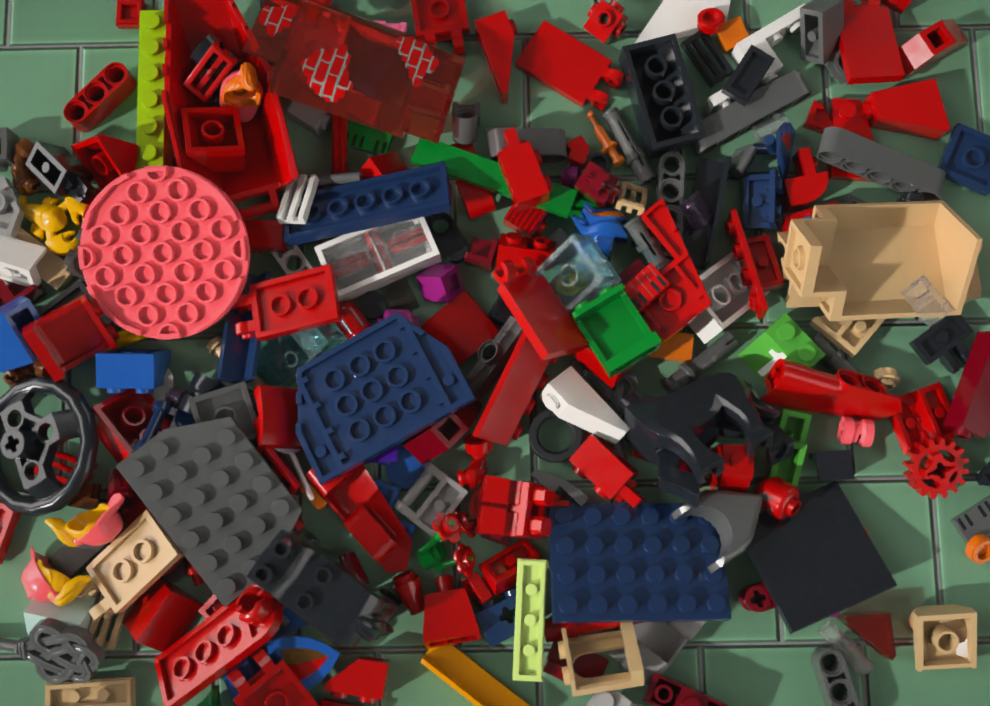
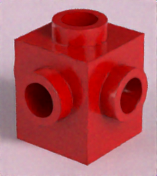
[583,0,628,45]

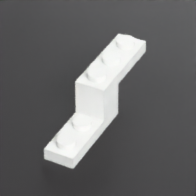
[703,3,806,116]

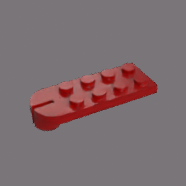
[154,584,283,706]

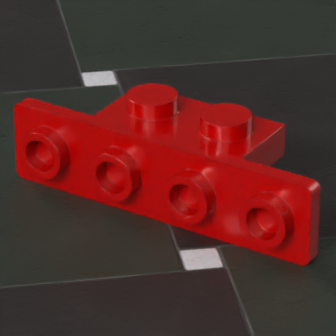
[724,209,785,319]

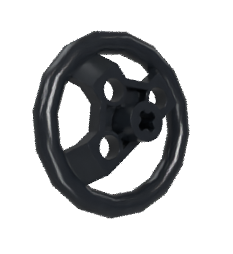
[0,376,99,517]

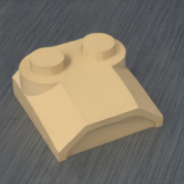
[909,604,977,672]

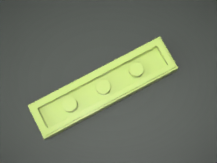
[512,558,547,682]

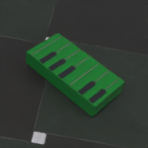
[347,118,394,155]

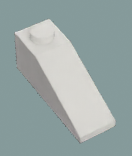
[539,366,630,444]

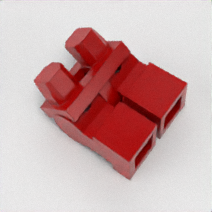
[476,475,556,539]

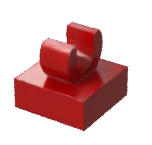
[460,572,493,606]

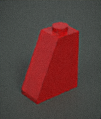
[863,78,951,140]
[710,444,754,493]

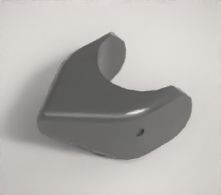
[671,490,763,574]

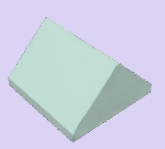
[23,592,100,636]

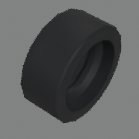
[529,409,582,462]

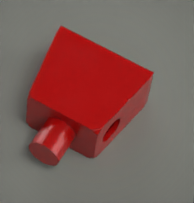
[423,575,481,649]

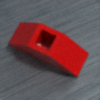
[898,19,968,82]

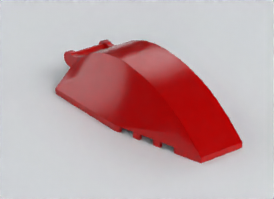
[162,0,300,220]

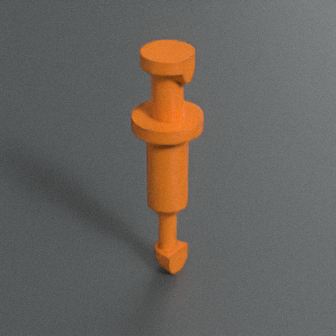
[586,110,625,167]

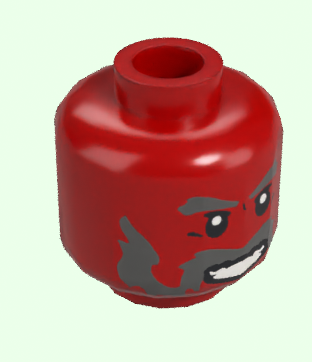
[755,476,801,520]

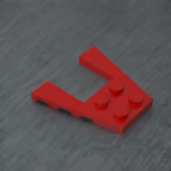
[573,198,712,341]

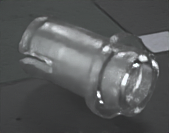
[752,113,789,143]

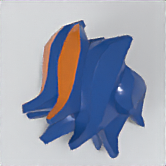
[571,202,630,260]

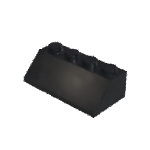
[619,33,707,160]

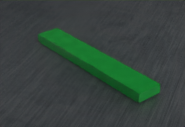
[411,135,578,219]

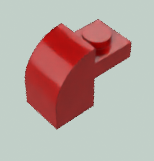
[779,147,828,214]

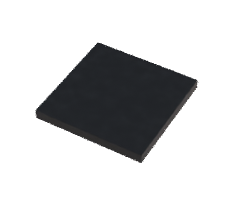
[746,481,897,635]

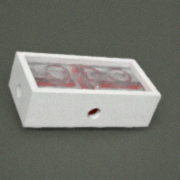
[314,217,442,303]

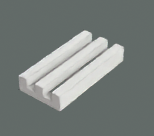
[276,174,319,224]

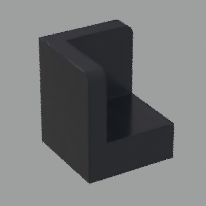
[809,450,854,481]

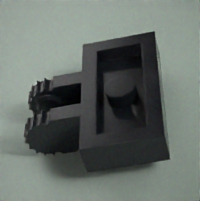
[908,315,974,374]

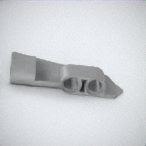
[607,580,729,686]

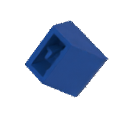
[0,296,41,373]

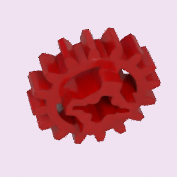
[902,435,970,499]

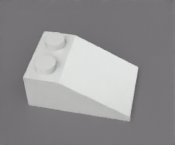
[688,252,771,344]

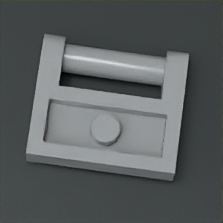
[394,461,469,537]

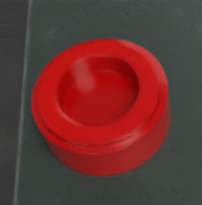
[697,8,725,35]

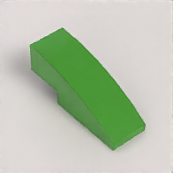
[766,406,812,487]

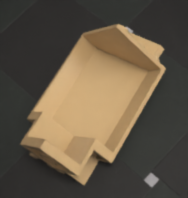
[777,200,983,321]

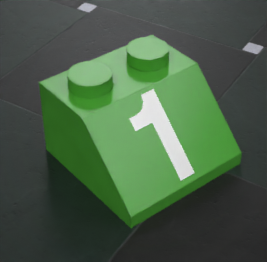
[737,313,826,384]

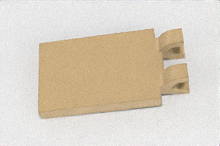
[78,509,184,621]

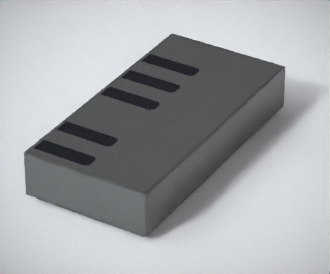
[951,495,990,544]

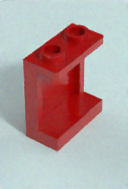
[22,294,119,382]

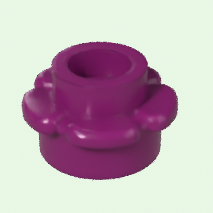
[561,165,581,189]

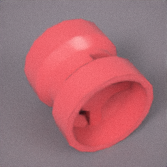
[837,416,875,448]

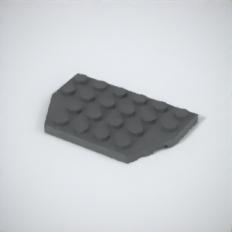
[115,417,303,607]

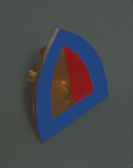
[266,635,341,690]

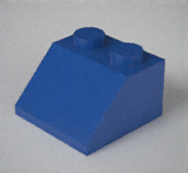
[95,349,171,394]

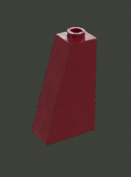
[943,331,990,440]

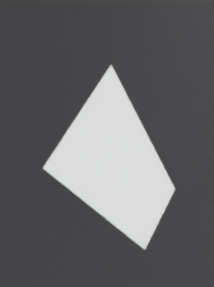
[635,0,730,43]

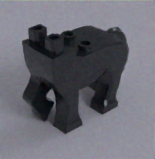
[620,373,795,508]
[246,527,403,648]

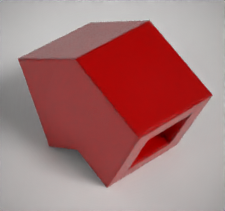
[566,135,590,169]

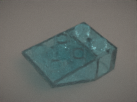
[257,323,346,388]

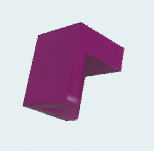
[416,264,466,303]

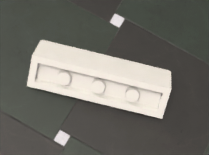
[0,234,47,287]

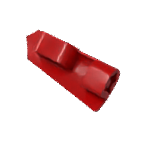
[761,358,902,421]
[305,464,412,573]

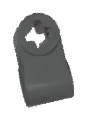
[452,101,480,144]

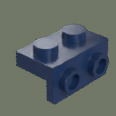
[742,169,784,231]

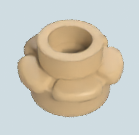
[873,367,901,390]

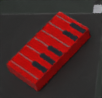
[625,262,671,313]

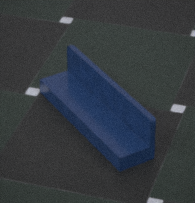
[216,271,271,384]

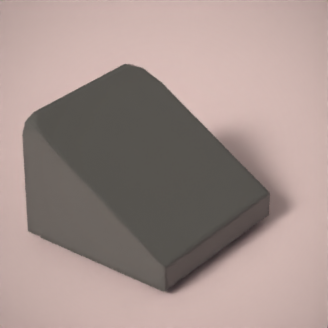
[728,145,756,180]

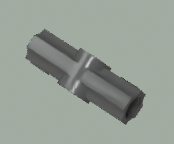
[466,316,523,398]

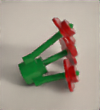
[417,510,476,577]

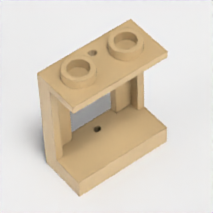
[557,622,644,697]

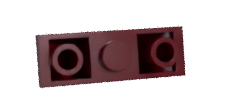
[402,400,482,465]
[643,672,729,706]

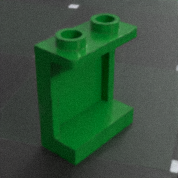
[572,283,662,378]

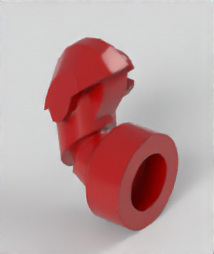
[457,433,494,490]

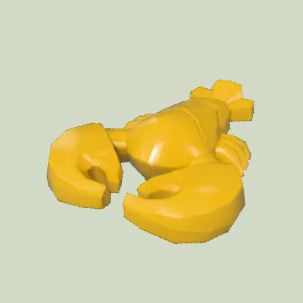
[18,196,87,256]

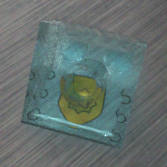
[536,234,621,314]

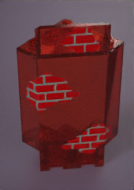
[242,0,466,144]

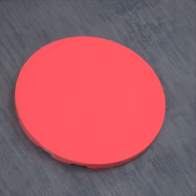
[78,166,250,340]

